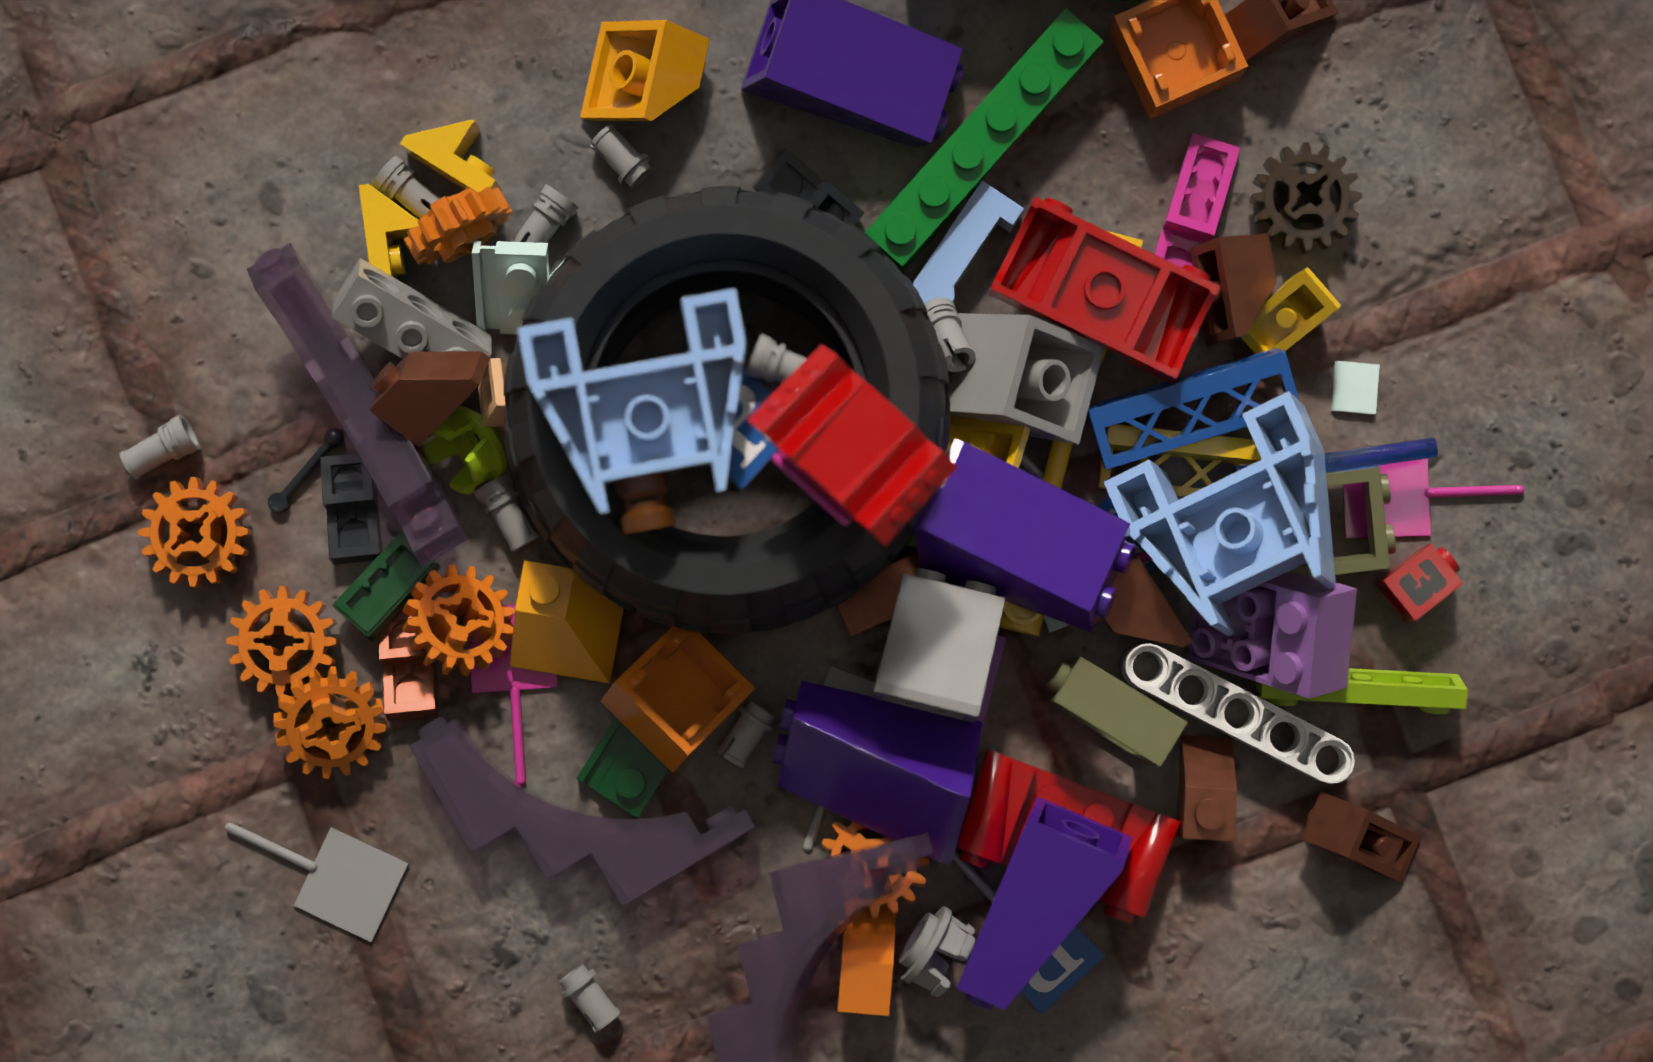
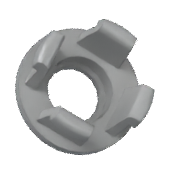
[899,906,976,997]

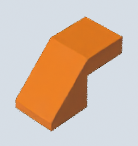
[838,900,896,1016]

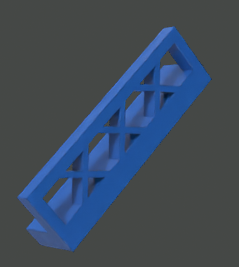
[1086,348,1299,469]

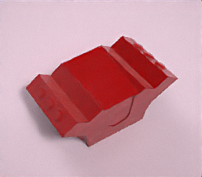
[747,344,958,545]

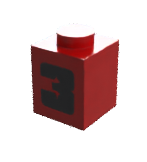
[1374,543,1463,623]

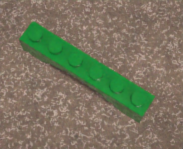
[865,8,1104,274]

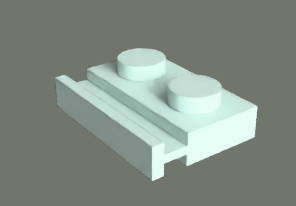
[472,241,550,334]

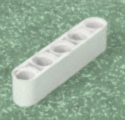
[1121,643,1355,784]

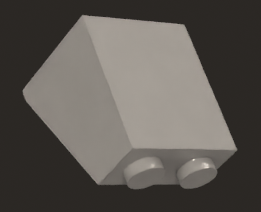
[948,313,1104,444]
[873,568,1005,723]

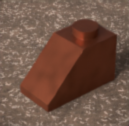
[1225,0,1339,61]
[1190,233,1277,347]
[369,351,490,447]
[1095,554,1193,647]
[1176,735,1237,841]
[1301,792,1421,883]

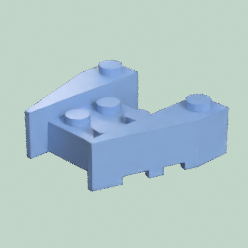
[518,288,746,514]
[1104,391,1336,636]

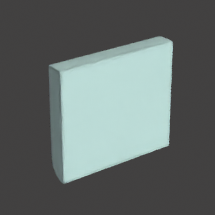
[1331,361,1380,415]

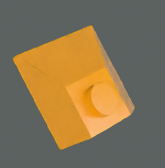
[580,20,710,121]
[510,560,624,684]

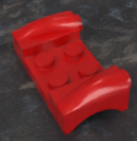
[988,197,1221,383]
[956,749,1180,924]

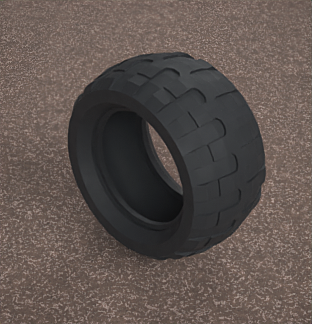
[503,186,950,634]

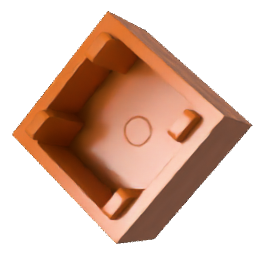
[1108,0,1248,120]
[600,626,756,773]

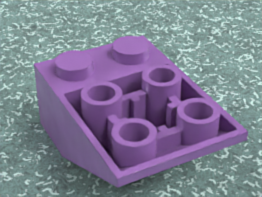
[1188,573,1357,699]

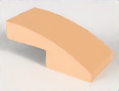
[478,358,506,448]

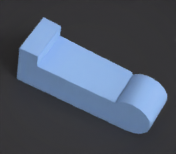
[913,181,1024,304]

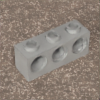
[331,258,492,359]

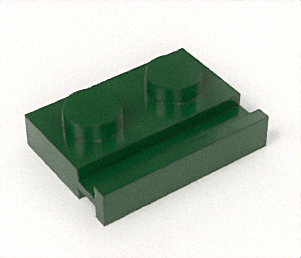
[576,717,669,818]

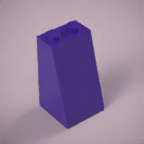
[740,0,963,148]
[914,439,1136,633]
[773,681,983,865]
[956,797,1133,1010]

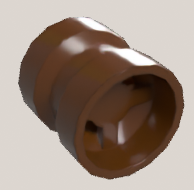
[613,471,676,534]

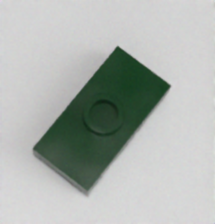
[332,531,441,641]

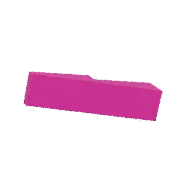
[1154,133,1240,267]

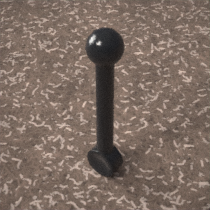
[268,428,344,513]

